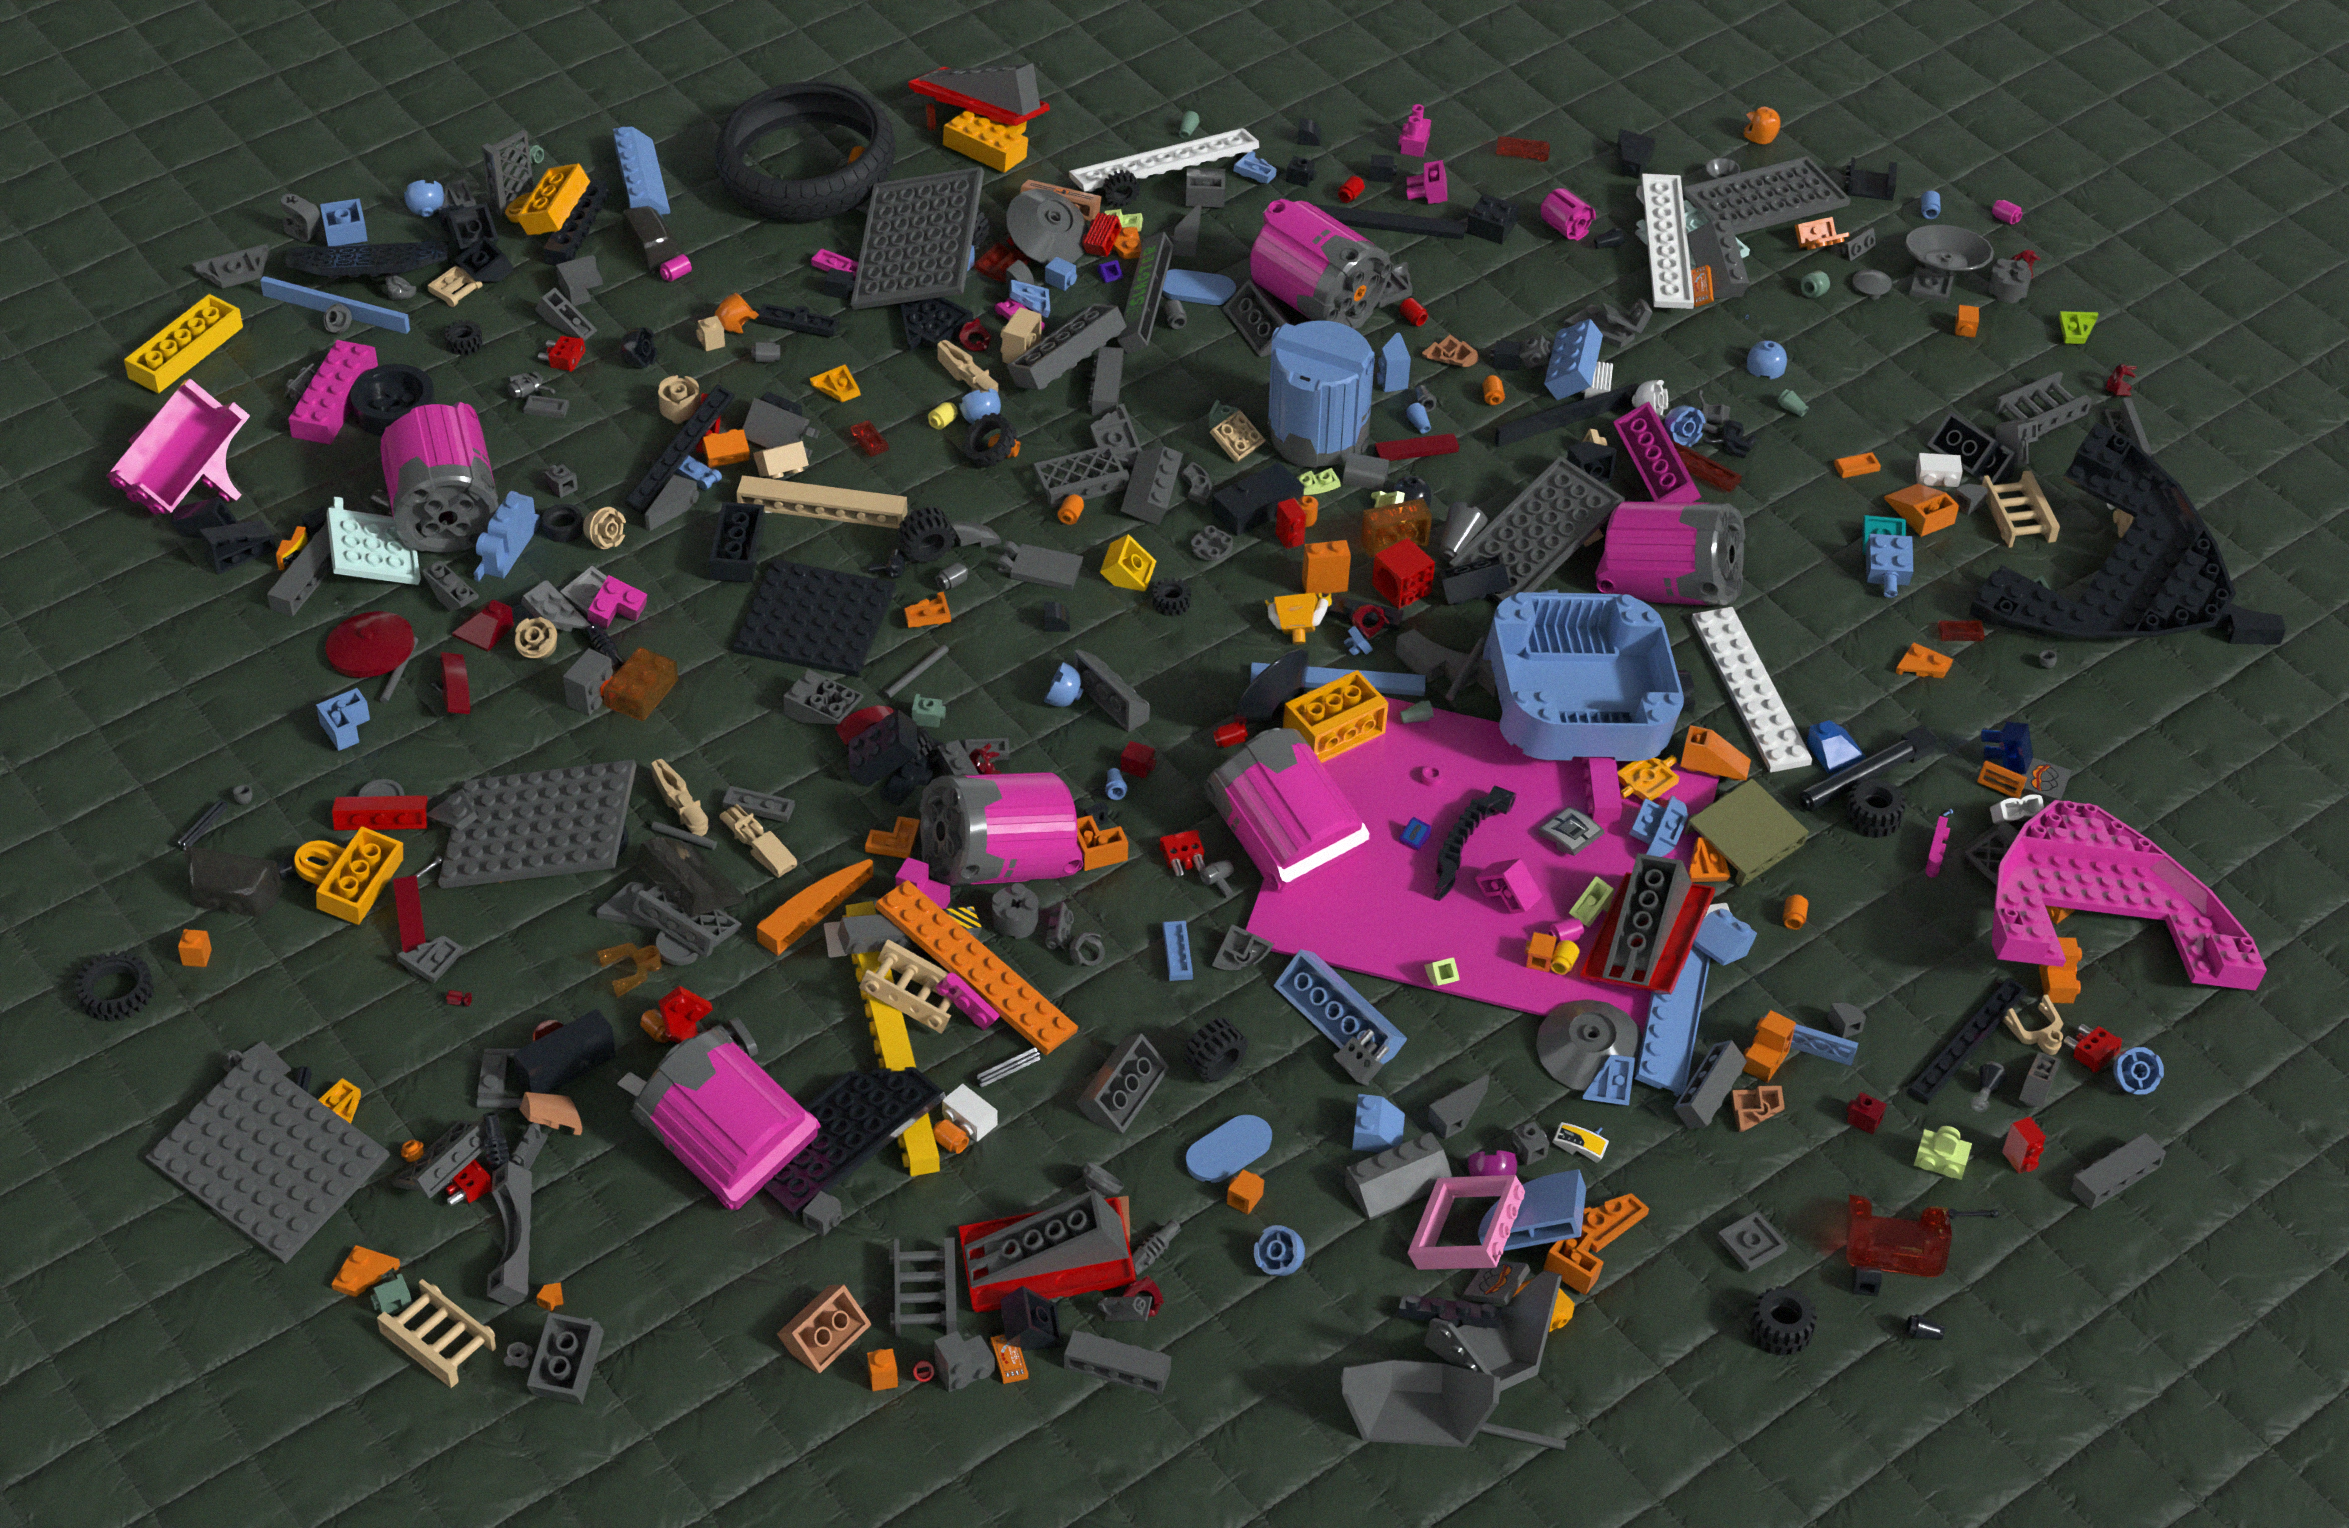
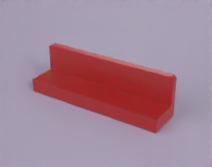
[332,795,428,830]

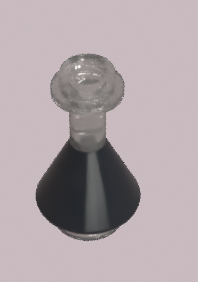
[1971,1062,2007,1113]

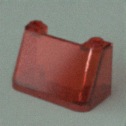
[1846,1194,1952,1277]

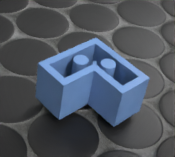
[316,688,370,751]

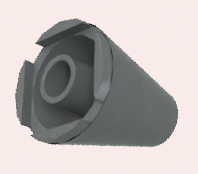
[1439,502,1488,561]

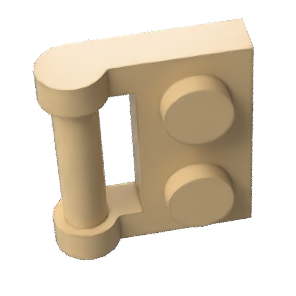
[428,266,482,307]

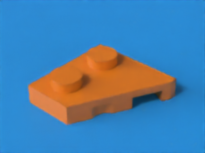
[905,592,951,628]
[332,1245,400,1297]

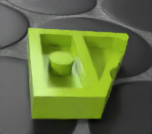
[2059,311,2098,344]

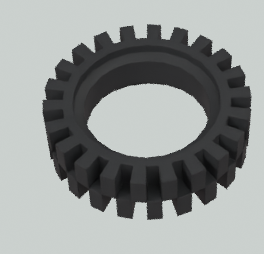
[75,951,154,1022]

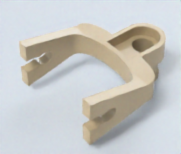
[2003,995,2063,1055]

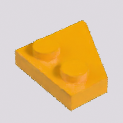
[809,364,861,402]
[318,1078,361,1124]

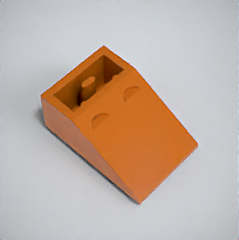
[1884,483,1959,537]
[1680,725,1751,781]

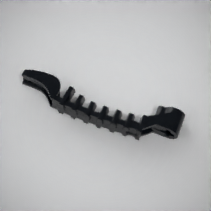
[1434,786,1516,901]

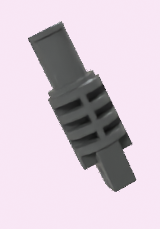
[1132,1219,1181,1275]

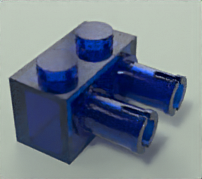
[1981,722,2033,774]

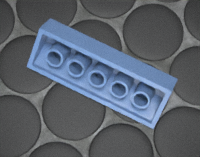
[613,126,670,218]
[1274,949,1408,1064]

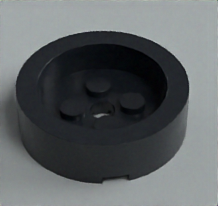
[350,364,436,437]

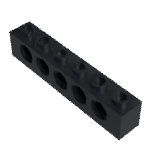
[543,178,609,266]

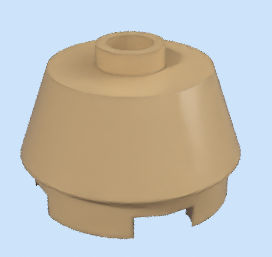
[583,507,626,549]
[515,617,557,659]

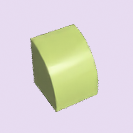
[1424,957,1460,986]

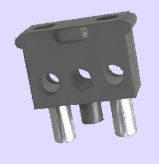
[1333,1029,1390,1086]

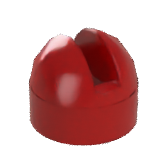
[913,1360,934,1382]

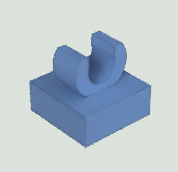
[1344,626,1373,656]

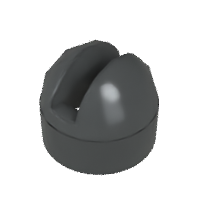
[2039,650,2057,669]
[233,785,253,805]

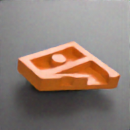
[1112,227,1142,259]
[1896,643,1953,678]
[1688,837,1731,882]

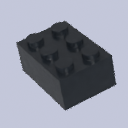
[849,709,918,787]

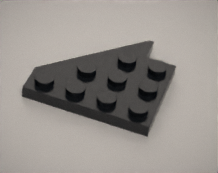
[900,297,974,351]

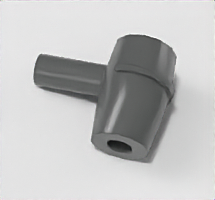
[1200,860,1234,898]

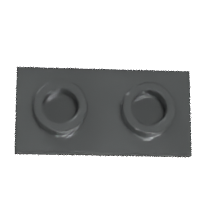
[1839,228,1876,261]
[283,363,317,402]
[1045,902,1074,952]
[509,1122,548,1171]
[1098,1296,1152,1322]

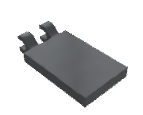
[743,398,820,458]
[998,541,1083,591]

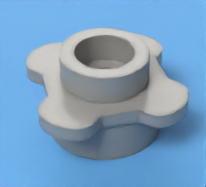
[504,1342,533,1368]

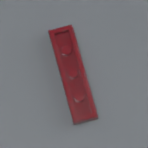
[1374,433,1459,461]

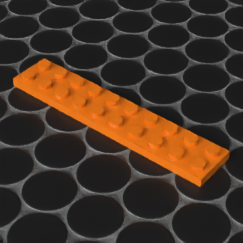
[875,880,1078,1055]

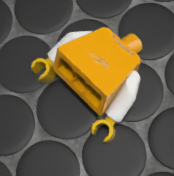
[1265,592,1332,645]

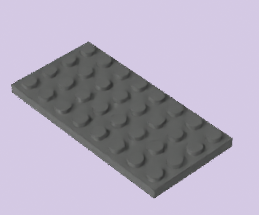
[1682,156,1851,235]
[1449,456,1625,603]

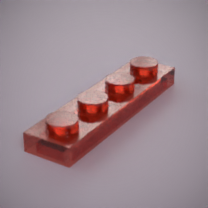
[1672,440,1742,492]

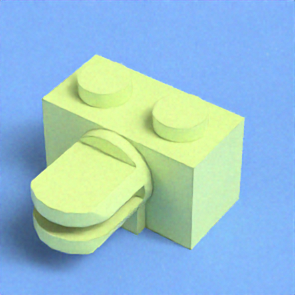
[1914,1126,1972,1180]

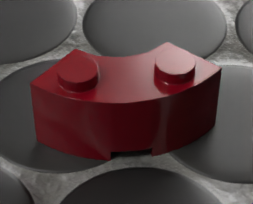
[835,705,894,747]

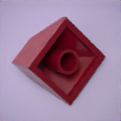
[452,599,514,652]

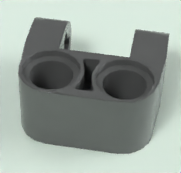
[281,194,321,243]

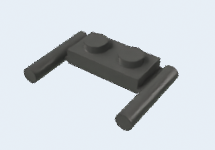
[477,1048,523,1108]

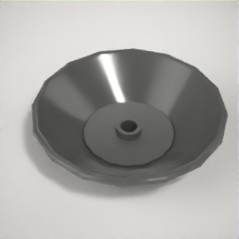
[1006,188,1088,265]
[1905,225,1994,276]
[1536,999,1643,1092]

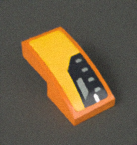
[276,526,308,570]

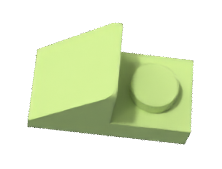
[1569,876,1615,928]

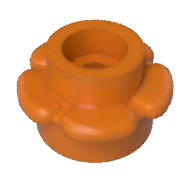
[401,1140,424,1162]

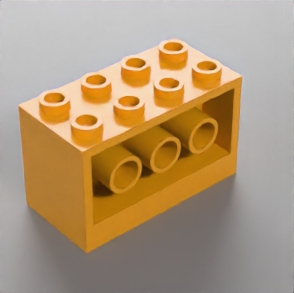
[1283,670,1388,763]

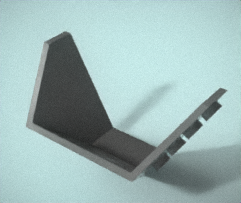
[1424,1271,1562,1391]
[1341,1359,1501,1447]

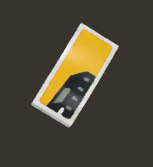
[1552,1122,1609,1163]

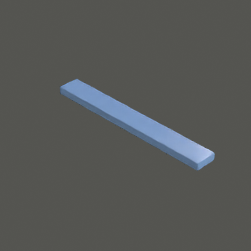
[260,276,410,334]
[1250,662,1425,696]

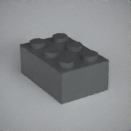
[527,1312,604,1405]

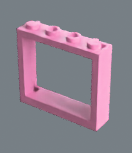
[1408,1175,1525,1270]

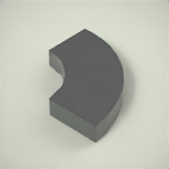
[1181,462,1212,506]

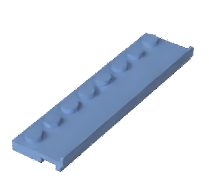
[1634,945,1711,1097]

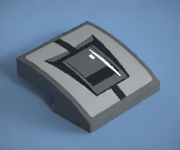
[1538,807,1605,856]

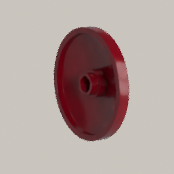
[326,611,415,678]

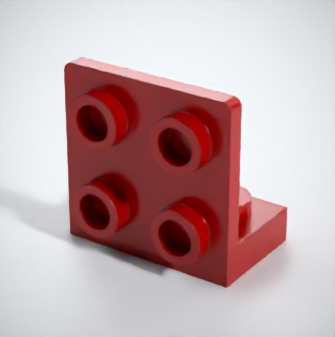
[658,986,713,1044]

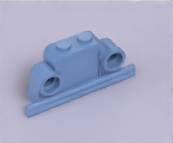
[473,491,541,582]

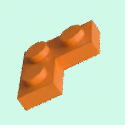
[865,816,920,859]

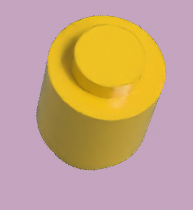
[1550,940,1580,975]

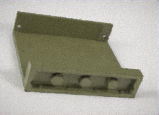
[1685,779,1809,887]

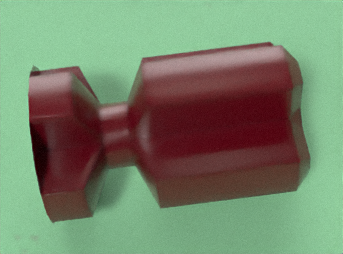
[446,990,472,1007]

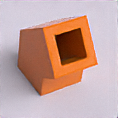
[536,1282,563,1311]

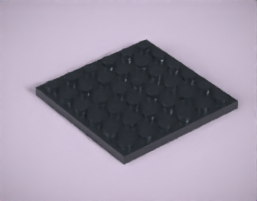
[733,559,896,678]

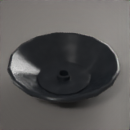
[1233,649,1309,726]

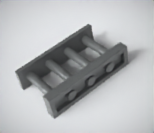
[1995,371,2092,436]
[889,1237,957,1338]

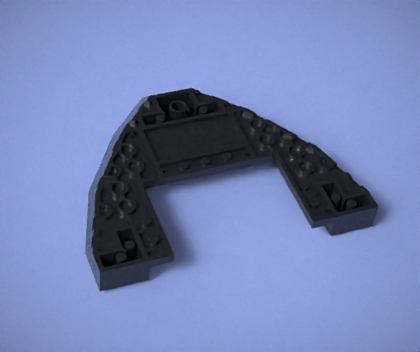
[1969,422,2236,639]

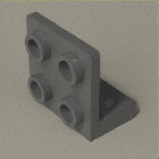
[1601,298,1652,333]

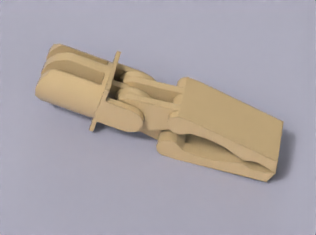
[938,340,998,393]
[651,759,708,836]
[719,804,797,878]

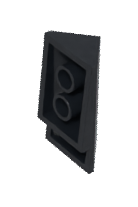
[1927,411,2016,485]

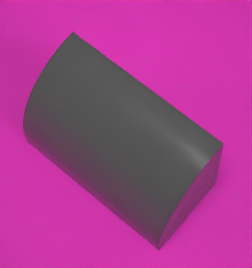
[1343,452,1389,492]

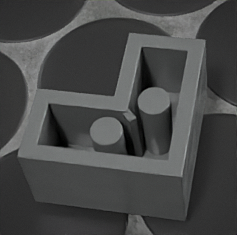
[563,648,613,716]
[934,1331,995,1392]

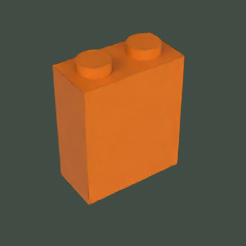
[1302,540,1351,595]

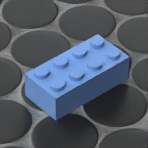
[1544,319,1603,401]

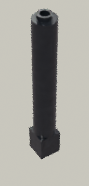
[1799,725,1937,812]

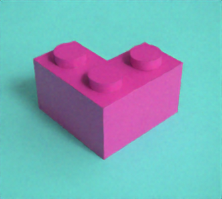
[587,575,647,630]
[896,857,950,909]
[1475,858,1543,914]

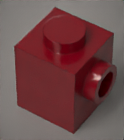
[1121,741,1157,779]
[1846,1092,1887,1135]

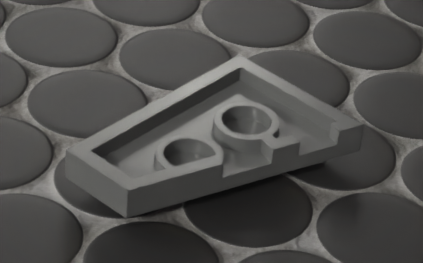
[1564,304,1635,348]

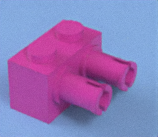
[1398,104,1431,157]
[1407,160,1447,204]

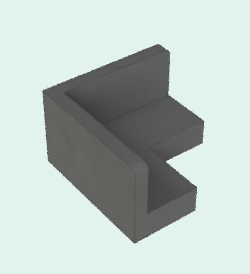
[556,255,603,306]
[1996,419,2038,466]

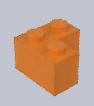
[1077,815,1128,871]
[2039,937,2082,1003]
[1742,1010,1796,1083]
[1543,1226,1604,1295]

